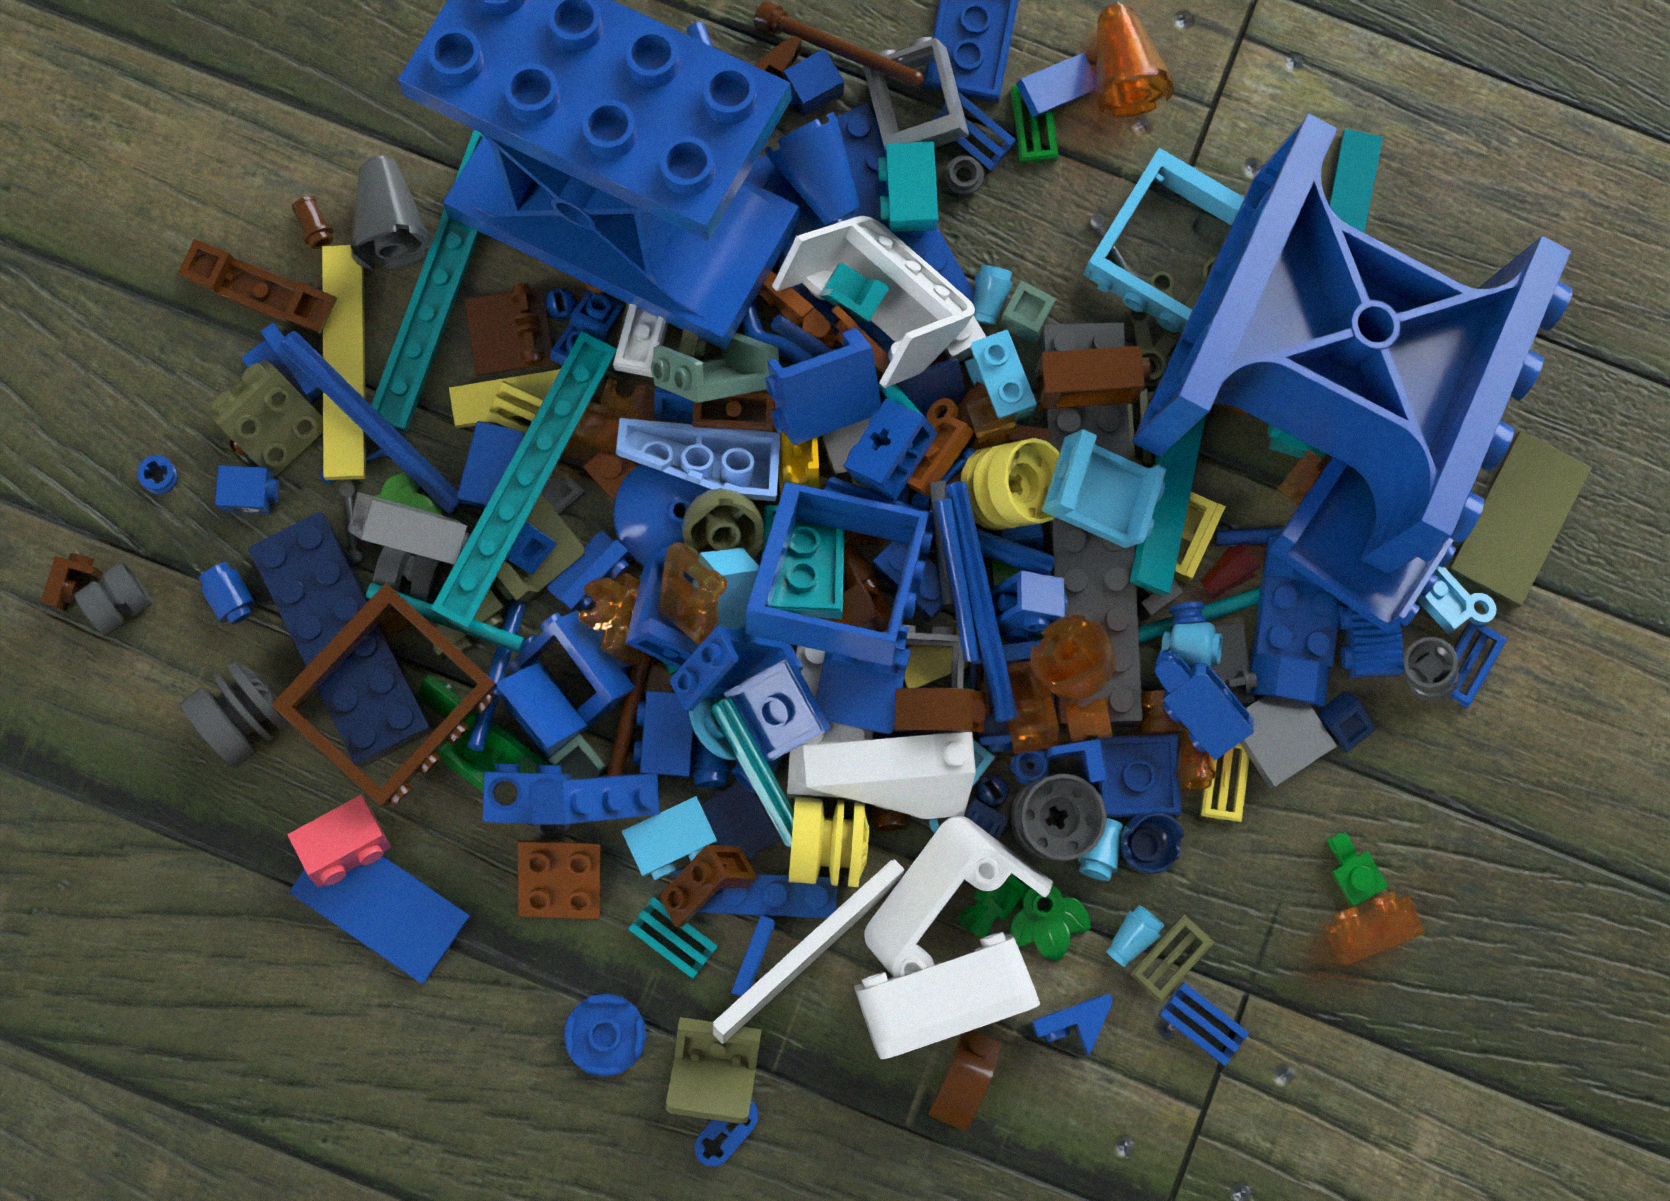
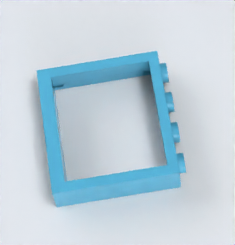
[1083,148,1244,333]

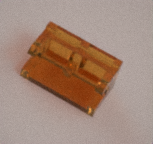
[1007,657,1059,754]

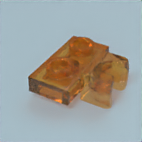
[570,377,658,453]
[578,573,643,666]

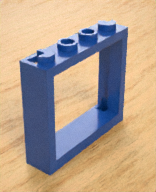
[745,482,934,666]

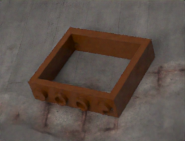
[271,583,498,808]

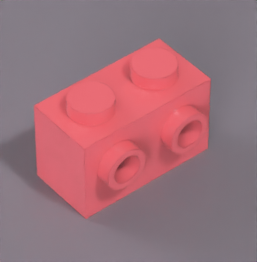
[287,794,391,887]

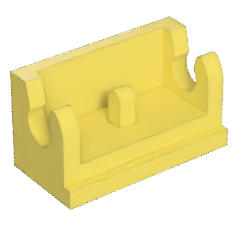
[1174,492,1226,584]

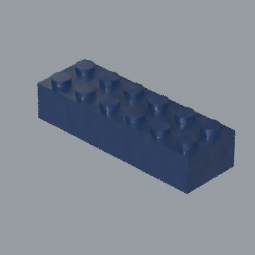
[248,511,435,768]

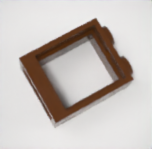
[1035,346,1150,410]

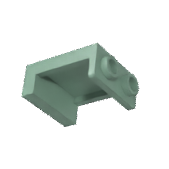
[651,332,779,403]

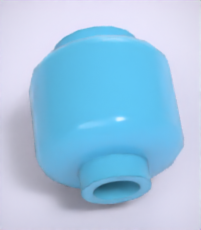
[1162,622,1223,668]

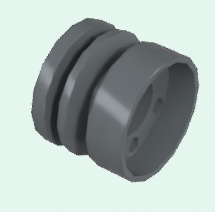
[180,659,290,769]
[1009,774,1107,861]

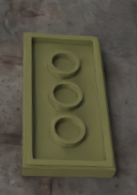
[1448,430,1592,607]

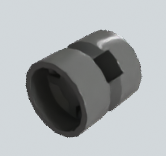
[373,546,443,604]
[74,561,153,636]
[1404,637,1459,702]

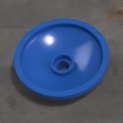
[613,464,711,567]

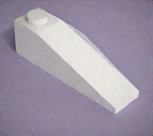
[800,732,976,819]

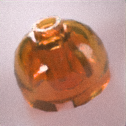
[1030,615,1115,700]

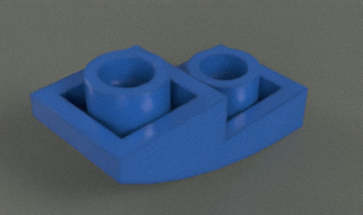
[550,289,625,366]

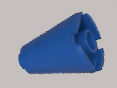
[764,112,861,226]

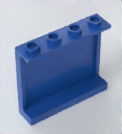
[1268,456,1457,634]

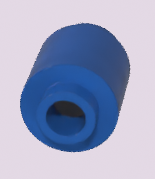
[199,562,255,625]

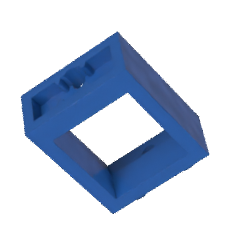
[507,610,635,734]

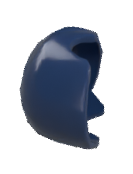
[1120,811,1184,875]

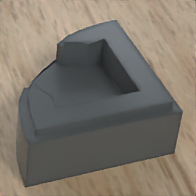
[541,478,586,515]

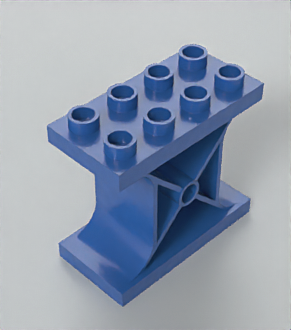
[398,0,800,350]
[1132,113,1573,574]

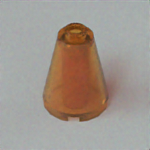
[1096,3,1175,118]

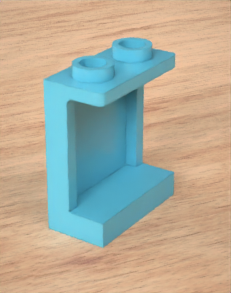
[964,329,1037,438]
[1042,429,1166,548]

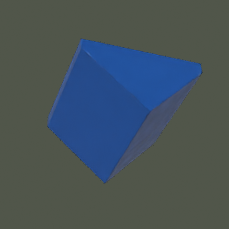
[496,663,588,760]

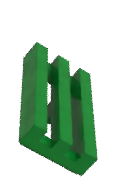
[1010,85,1059,165]

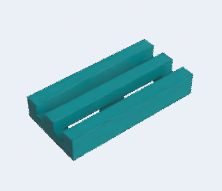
[628,897,718,979]

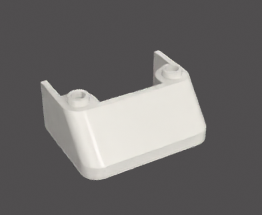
[772,216,975,388]
[864,816,1053,978]
[854,932,1040,1059]

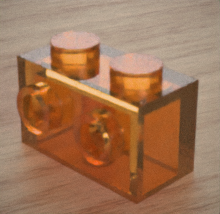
[1324,891,1425,964]

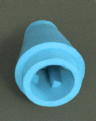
[973,265,1013,326]
[1078,818,1123,881]
[1106,905,1164,967]

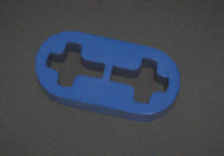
[694,1100,759,1167]

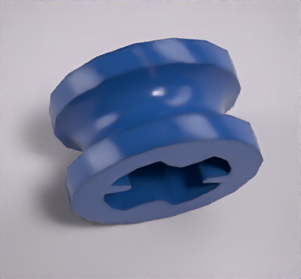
[137,455,178,494]
[1168,601,1207,628]

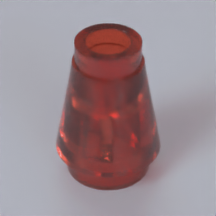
[1199,543,1261,599]

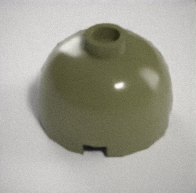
[682,488,764,563]

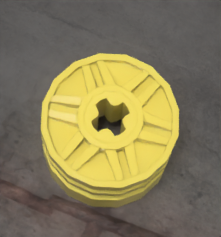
[961,438,1060,531]
[789,797,869,887]

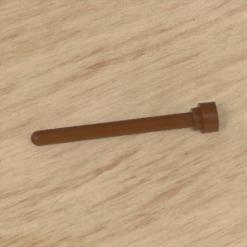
[754,0,924,87]
[601,649,652,776]

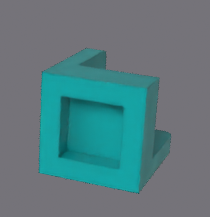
[819,263,890,322]

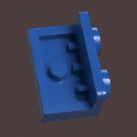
[547,531,631,612]

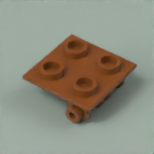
[518,840,602,919]

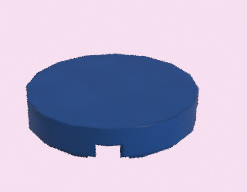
[564,994,647,1077]

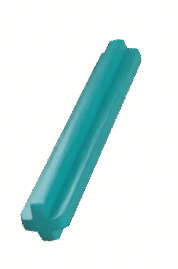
[711,697,794,847]

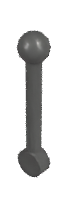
[1089,214,1138,278]
[339,482,363,564]

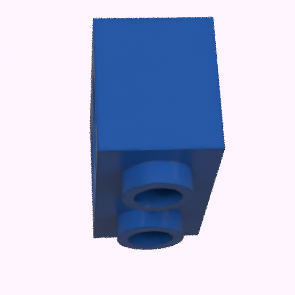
[483,764,571,825]

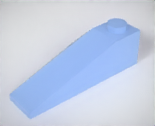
[616,418,780,501]

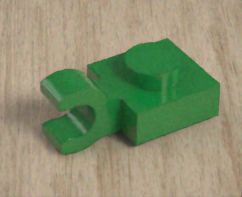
[1326,832,1388,907]
[957,874,1028,939]

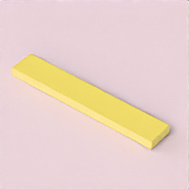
[322,245,366,480]

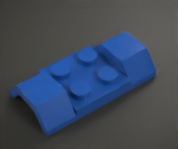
[1247,537,1341,708]

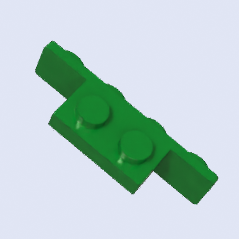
[418,675,551,793]

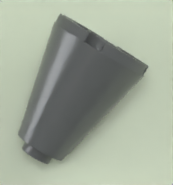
[350,156,431,271]

